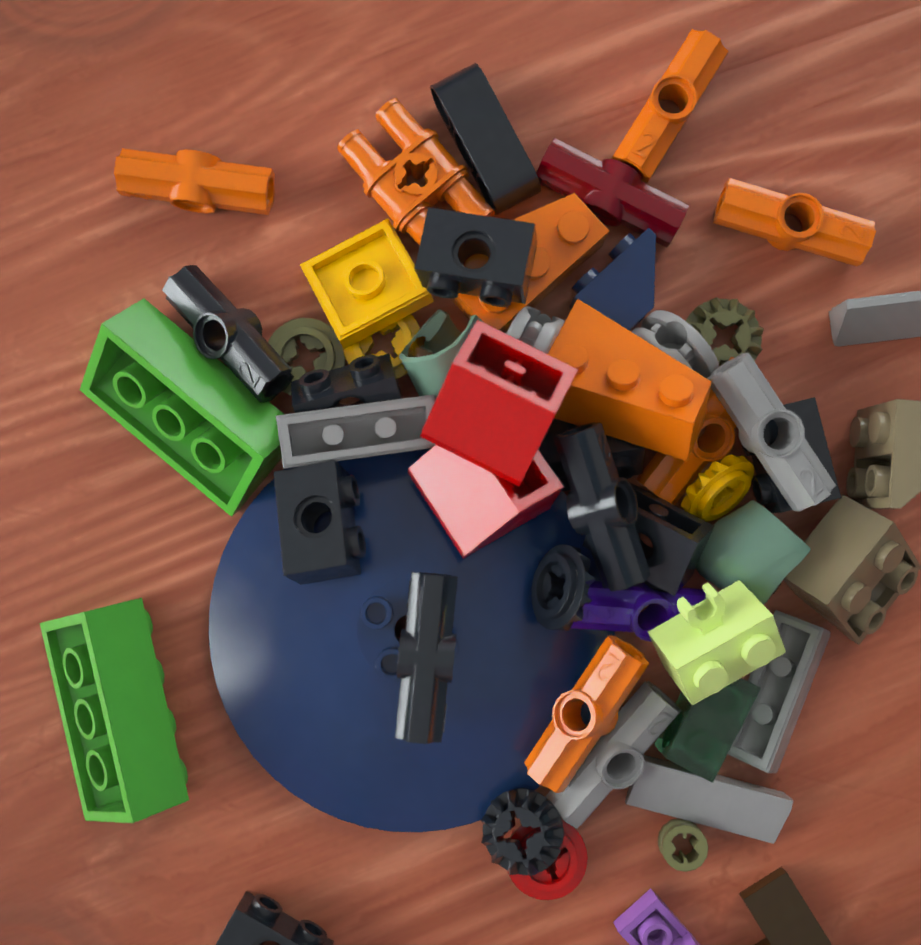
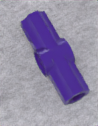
[571,581,706,642]

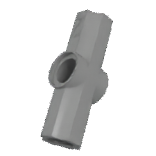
[707,353,836,512]
[545,681,681,828]

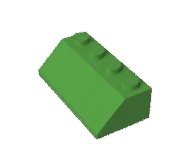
[80,298,284,517]
[40,598,189,823]

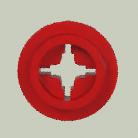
[507,820,588,900]

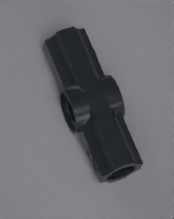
[162,265,294,403]
[553,422,651,592]
[395,572,458,744]

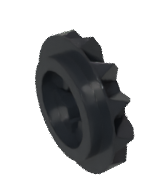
[531,544,595,631]
[481,788,564,876]

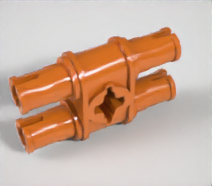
[337,98,495,246]

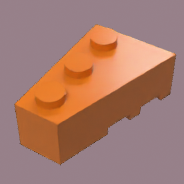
[450,193,609,333]
[548,298,712,461]

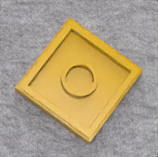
[300,218,434,349]

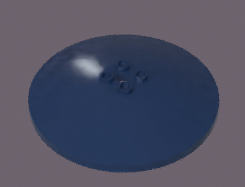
[208,448,615,833]

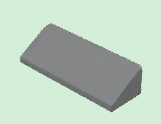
[829,291,921,347]
[276,394,436,469]
[721,610,831,773]
[625,755,794,844]

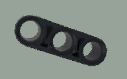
[430,63,541,215]

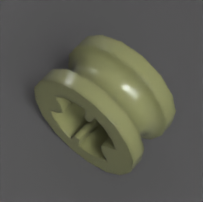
[657,818,708,872]

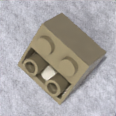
[846,399,921,509]
[784,494,921,645]

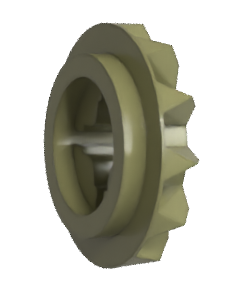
[686,297,764,366]
[268,318,346,396]

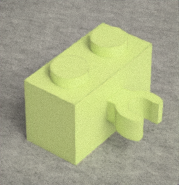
[648,580,786,706]

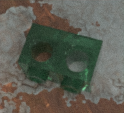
[654,678,761,783]

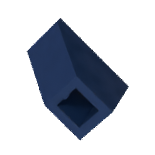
[569,228,656,331]

